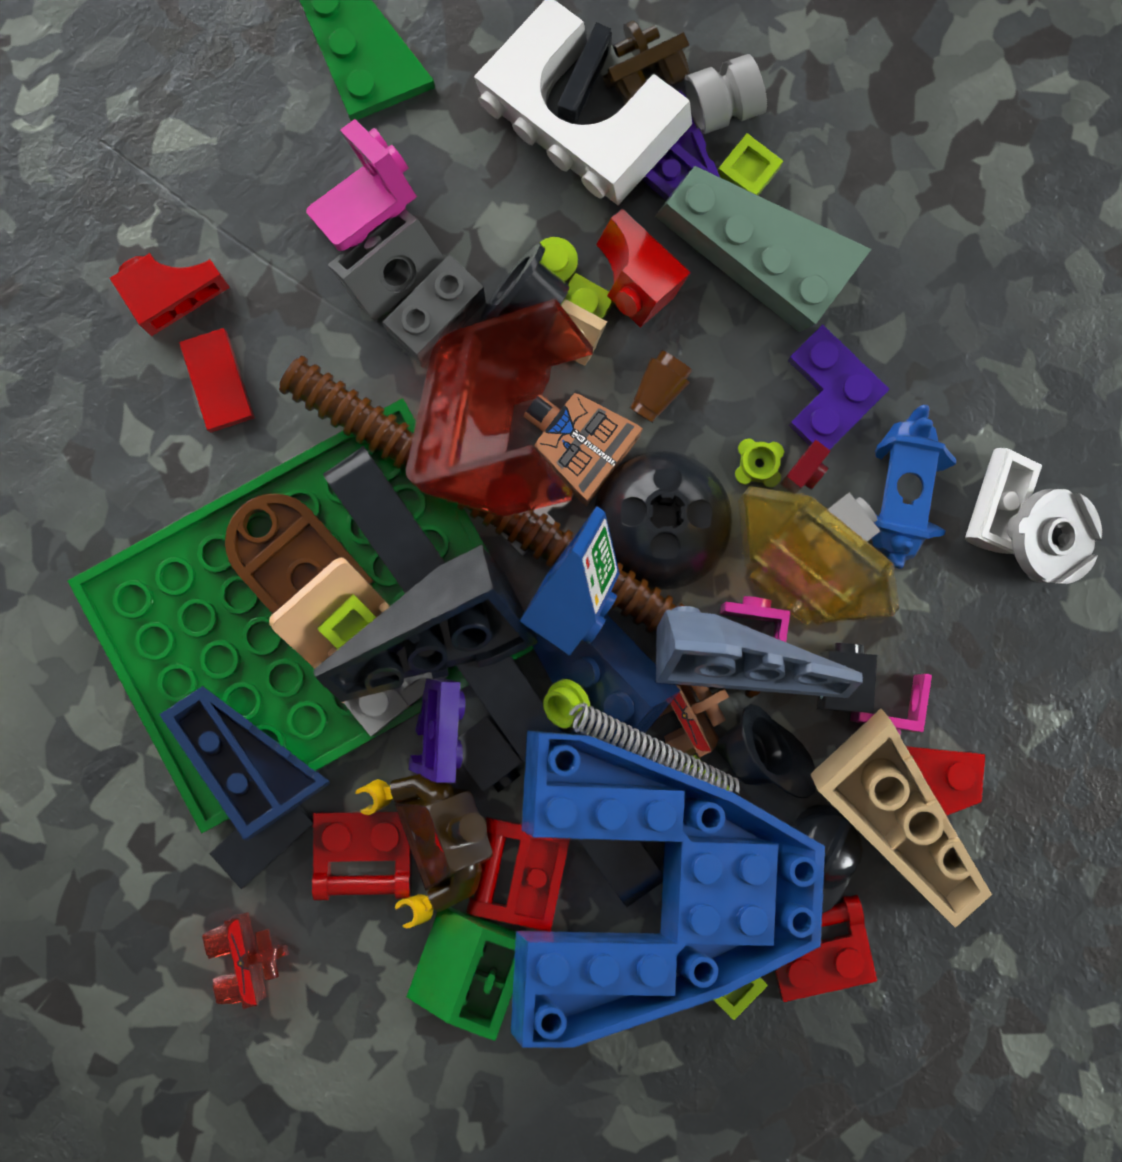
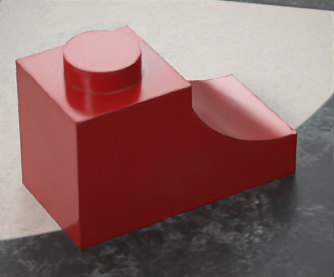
[596,209,691,328]
[110,253,230,337]

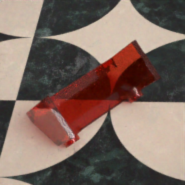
[406,298,594,517]

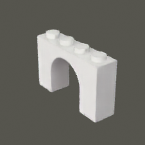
[474,0,692,205]

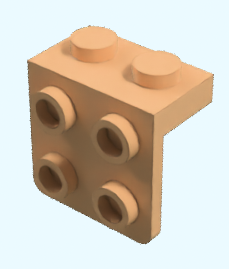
[269,558,390,703]

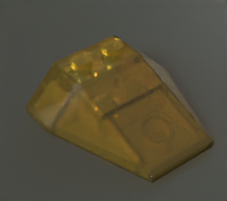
[738,486,900,625]

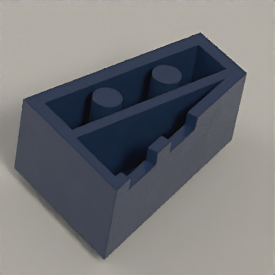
[533,614,681,751]
[159,686,330,841]

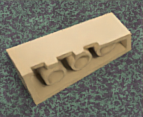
[810,708,992,928]

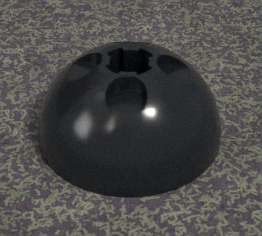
[594,451,732,590]

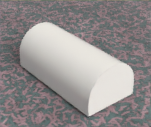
[965,448,1042,554]

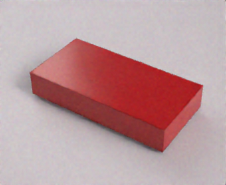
[179,328,255,433]

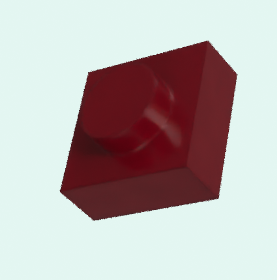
[780,440,831,495]

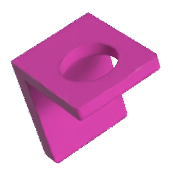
[720,596,790,642]
[850,673,932,736]

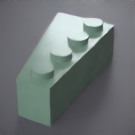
[655,166,872,332]

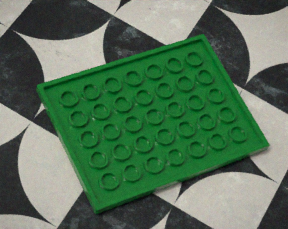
[67,398,534,834]

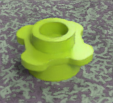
[735,438,784,488]

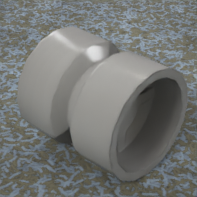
[684,54,767,134]

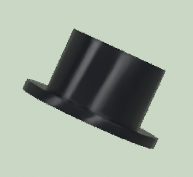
[481,242,570,338]

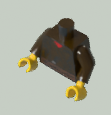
[355,774,493,928]

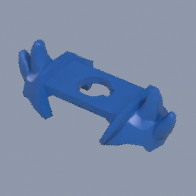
[871,404,957,569]

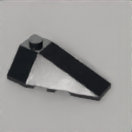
[314,545,538,702]

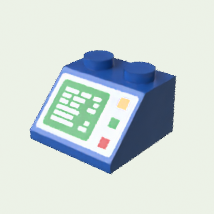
[520,506,619,655]

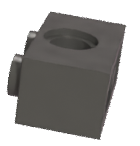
[328,209,445,321]
[383,254,486,367]

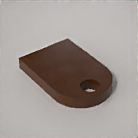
[225,494,375,614]

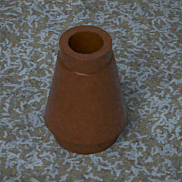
[629,350,693,423]

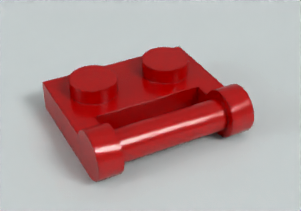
[312,811,412,901]
[466,817,570,932]
[774,894,878,1002]

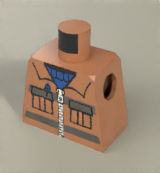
[523,393,643,507]

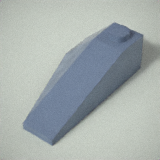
[656,606,863,698]

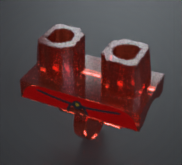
[202,912,289,1009]

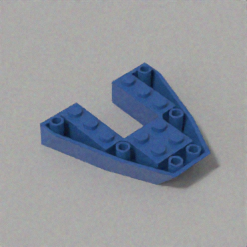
[511,731,825,1047]

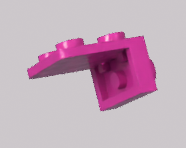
[306,119,417,251]

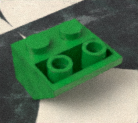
[406,907,516,1041]

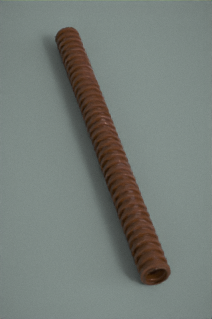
[279,356,761,699]

